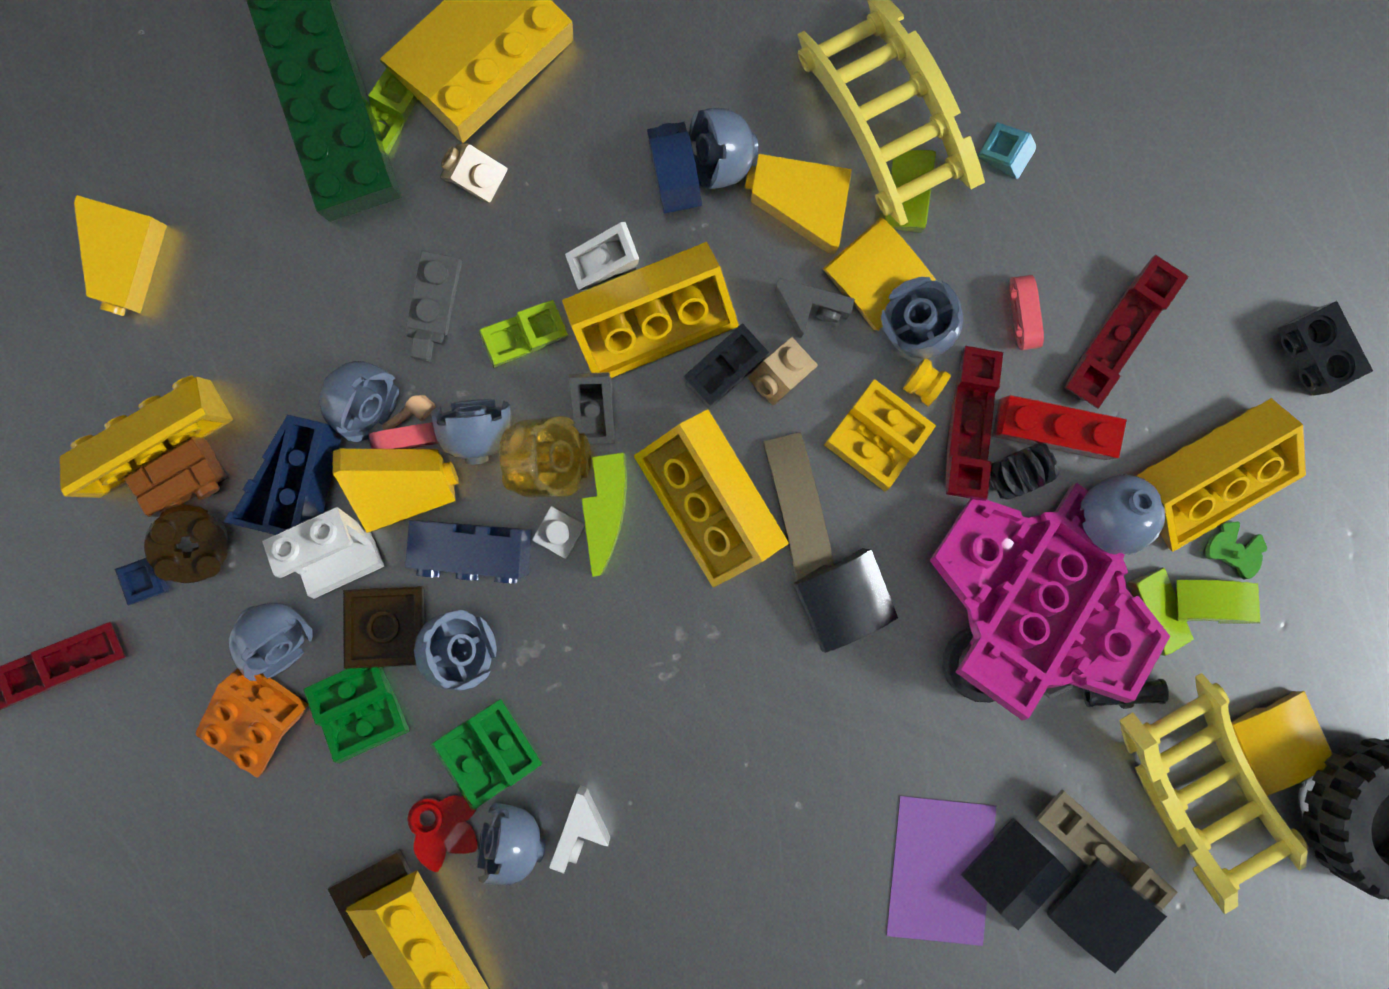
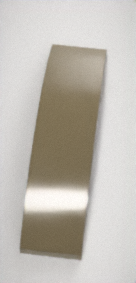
[763,432,834,581]
[1036,789,1178,909]

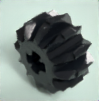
[990,443,1060,500]

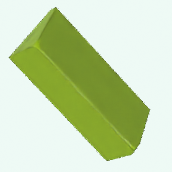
[884,150,936,233]
[1127,567,1194,656]

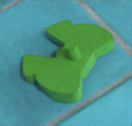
[1205,521,1267,580]

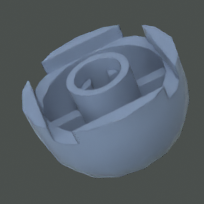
[689,108,758,189]
[881,277,964,359]
[319,361,399,442]
[431,399,512,465]
[1081,474,1165,555]
[228,603,313,681]
[414,610,497,691]
[477,803,546,886]

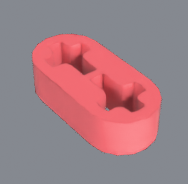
[1009,275,1044,350]
[368,422,439,449]

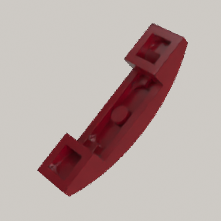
[1065,255,1189,409]
[946,346,1004,501]

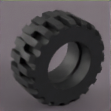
[1303,738,1389,900]

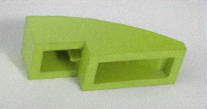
[582,453,627,577]

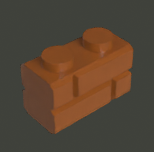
[124,436,227,517]

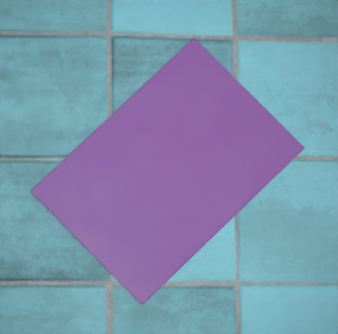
[887,796,997,946]

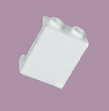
[262,507,384,599]

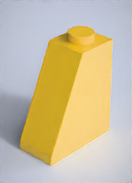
[745,154,852,254]
[74,195,167,316]
[333,449,459,533]

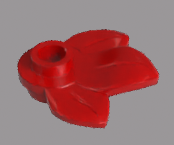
[407,795,478,872]

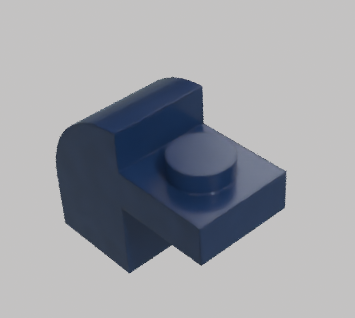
[647,121,702,214]

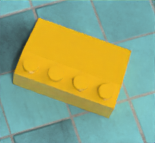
[380,0,573,144]

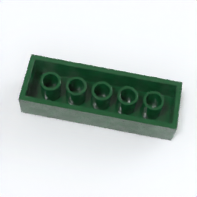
[246,0,402,222]

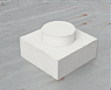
[532,506,585,559]

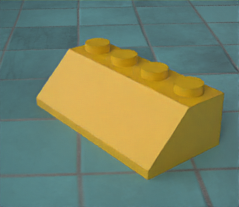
[562,242,739,378]
[59,375,233,498]
[1136,398,1306,552]
[634,409,789,588]
[346,870,489,989]

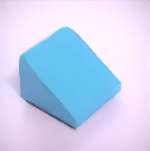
[978,122,1036,179]

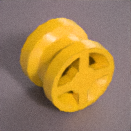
[903,358,951,407]

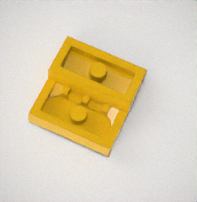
[823,217,936,331]
[824,379,936,492]
[1231,691,1332,796]

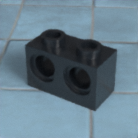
[1278,301,1373,396]
[683,323,769,410]

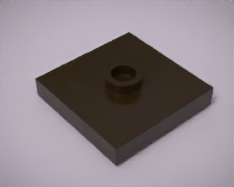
[343,586,425,669]
[327,849,412,958]

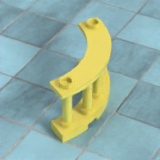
[797,0,985,226]
[1119,673,1308,914]

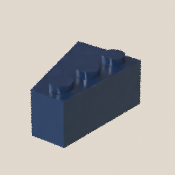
[223,414,342,535]
[405,520,532,584]

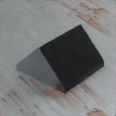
[961,818,1071,930]

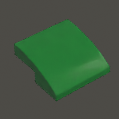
[303,668,410,764]
[430,699,542,810]

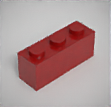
[992,395,1127,460]

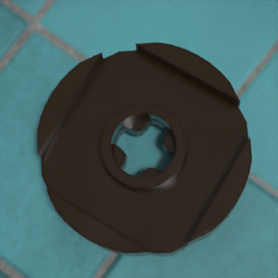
[144,505,229,583]

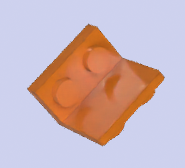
[195,668,309,778]

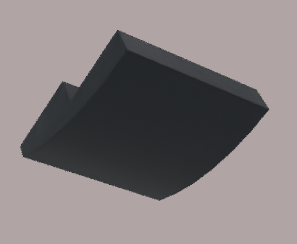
[793,548,898,653]
[1047,857,1167,974]

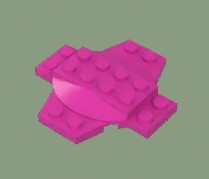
[930,483,1170,721]

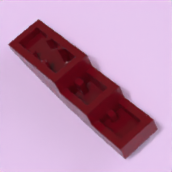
[0,622,126,710]

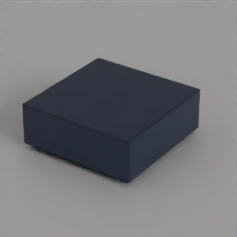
[115,558,169,605]

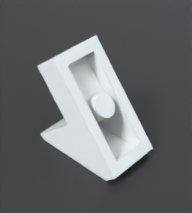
[565,222,639,290]
[549,785,610,873]

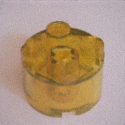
[499,416,591,498]

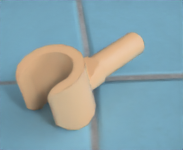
[382,395,436,430]

